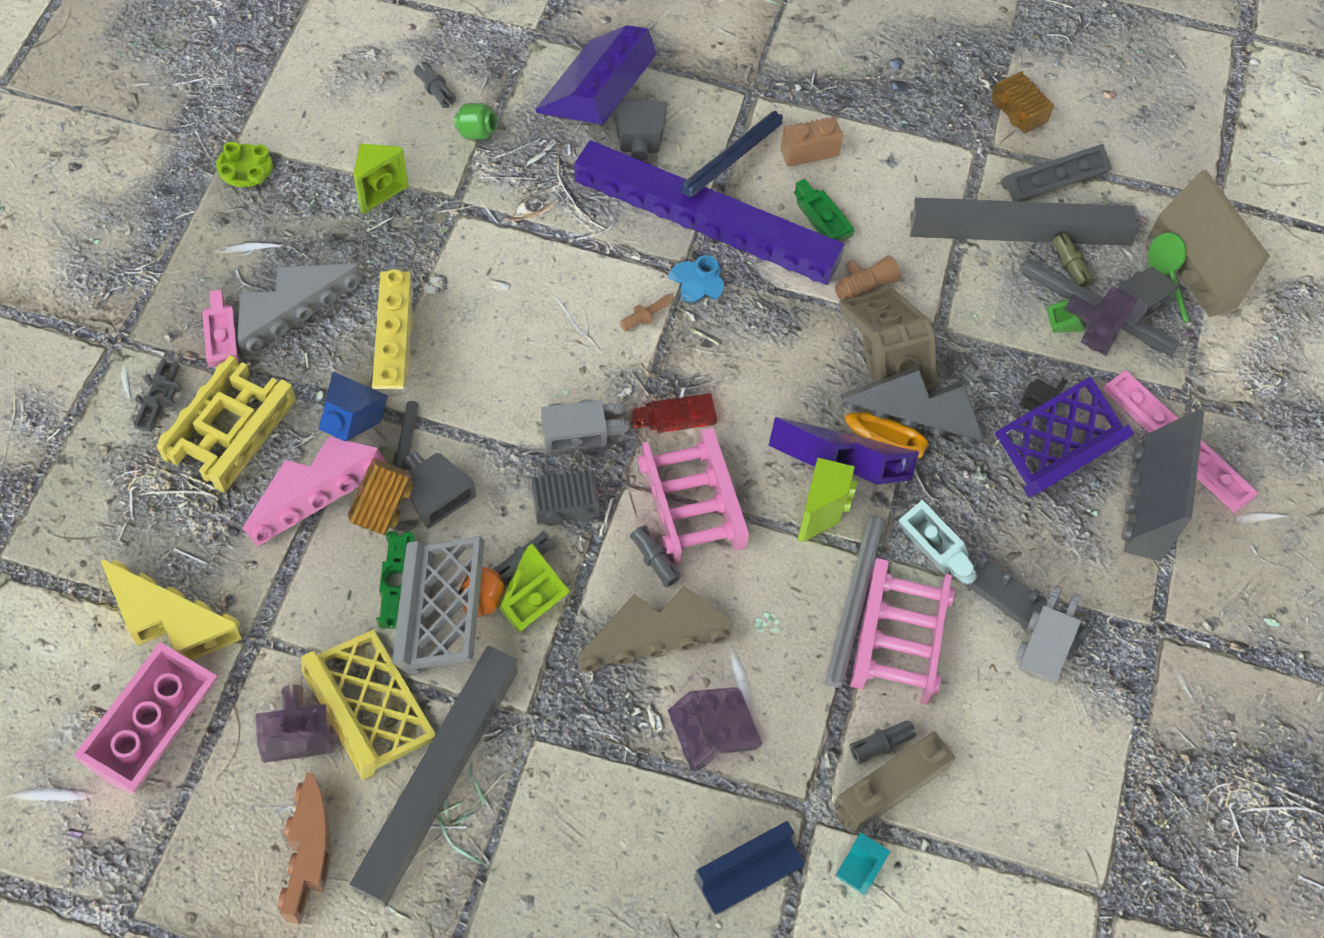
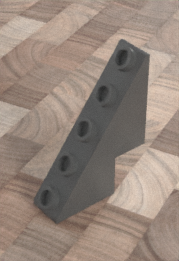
[840,367,983,444]

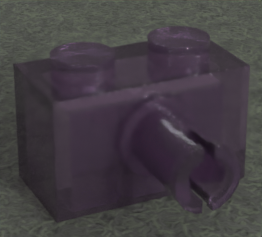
[1064,286,1138,356]
[256,684,333,763]

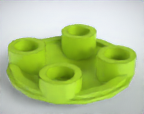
[216,142,273,187]

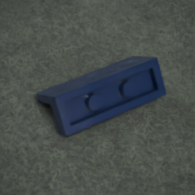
[694,821,804,915]

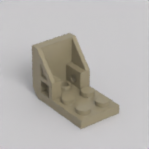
[839,288,937,390]

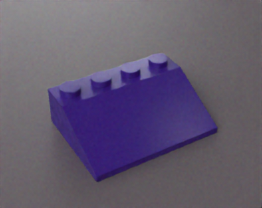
[536,25,657,125]

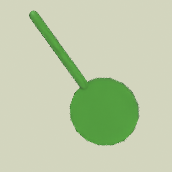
[1148,232,1189,323]

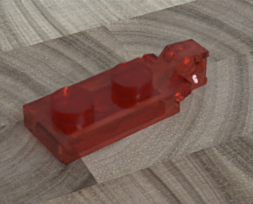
[631,393,717,433]

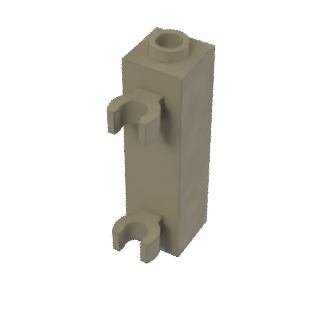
[834,731,956,834]

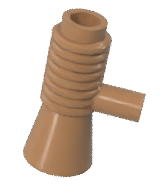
[835,255,901,300]

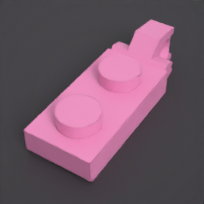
[202,290,239,367]

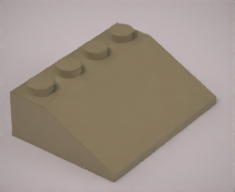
[1150,170,1270,317]

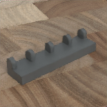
[1001,144,1112,201]
[965,553,1092,660]

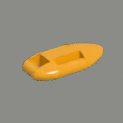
[844,412,928,459]

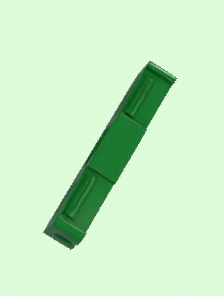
[376,531,415,629]

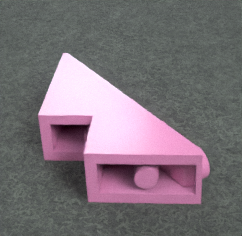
[242,437,387,546]

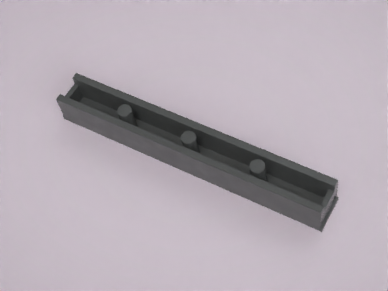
[910,197,1139,246]
[349,645,518,907]

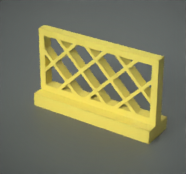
[301,629,436,780]

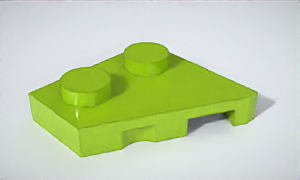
[498,543,570,633]

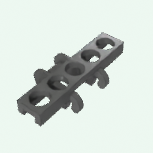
[133,359,182,432]

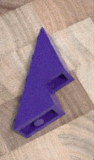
[768,417,919,485]

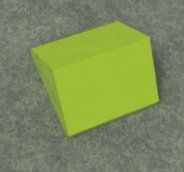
[353,143,409,215]

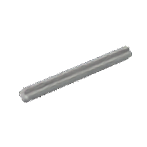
[825,516,884,688]

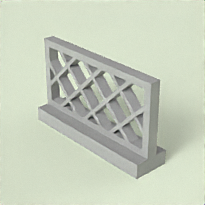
[392,536,485,675]

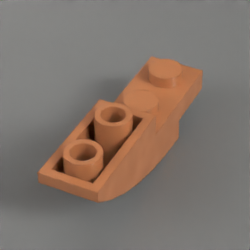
[278,772,330,924]

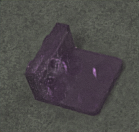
[668,687,762,771]

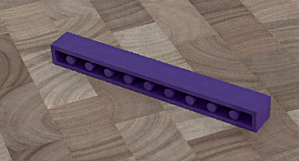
[575,140,845,285]

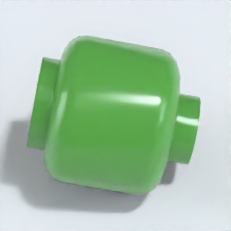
[454,103,497,140]

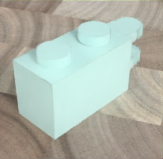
[898,500,977,585]

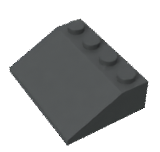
[1121,410,1204,561]

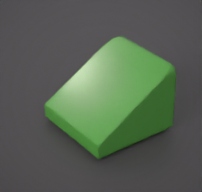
[1047,298,1085,333]

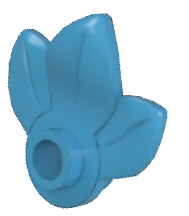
[668,255,724,303]

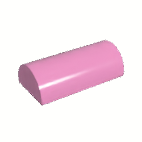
[74,642,218,795]

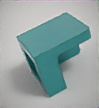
[836,832,891,895]

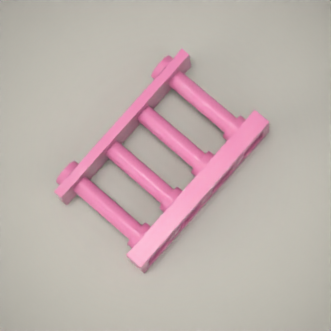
[637,428,749,565]
[850,558,955,704]

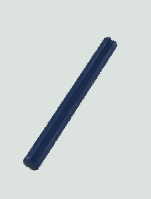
[680,111,783,198]

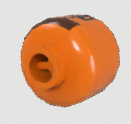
[458,567,505,617]

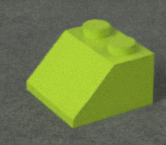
[797,458,858,542]

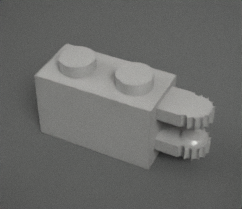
[541,399,630,454]
[1015,585,1081,685]

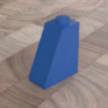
[319,372,388,442]

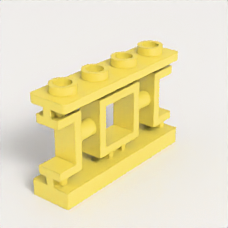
[157,355,296,493]

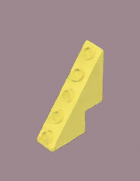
[372,269,413,389]
[101,560,242,661]

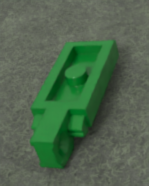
[794,179,855,242]

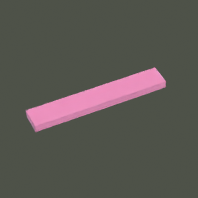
[1103,370,1259,514]

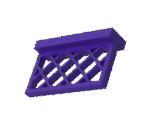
[995,376,1135,498]

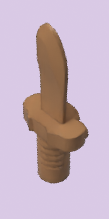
[620,294,674,331]

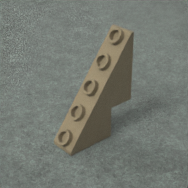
[578,586,733,672]

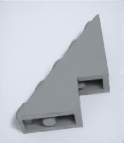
[238,264,361,356]

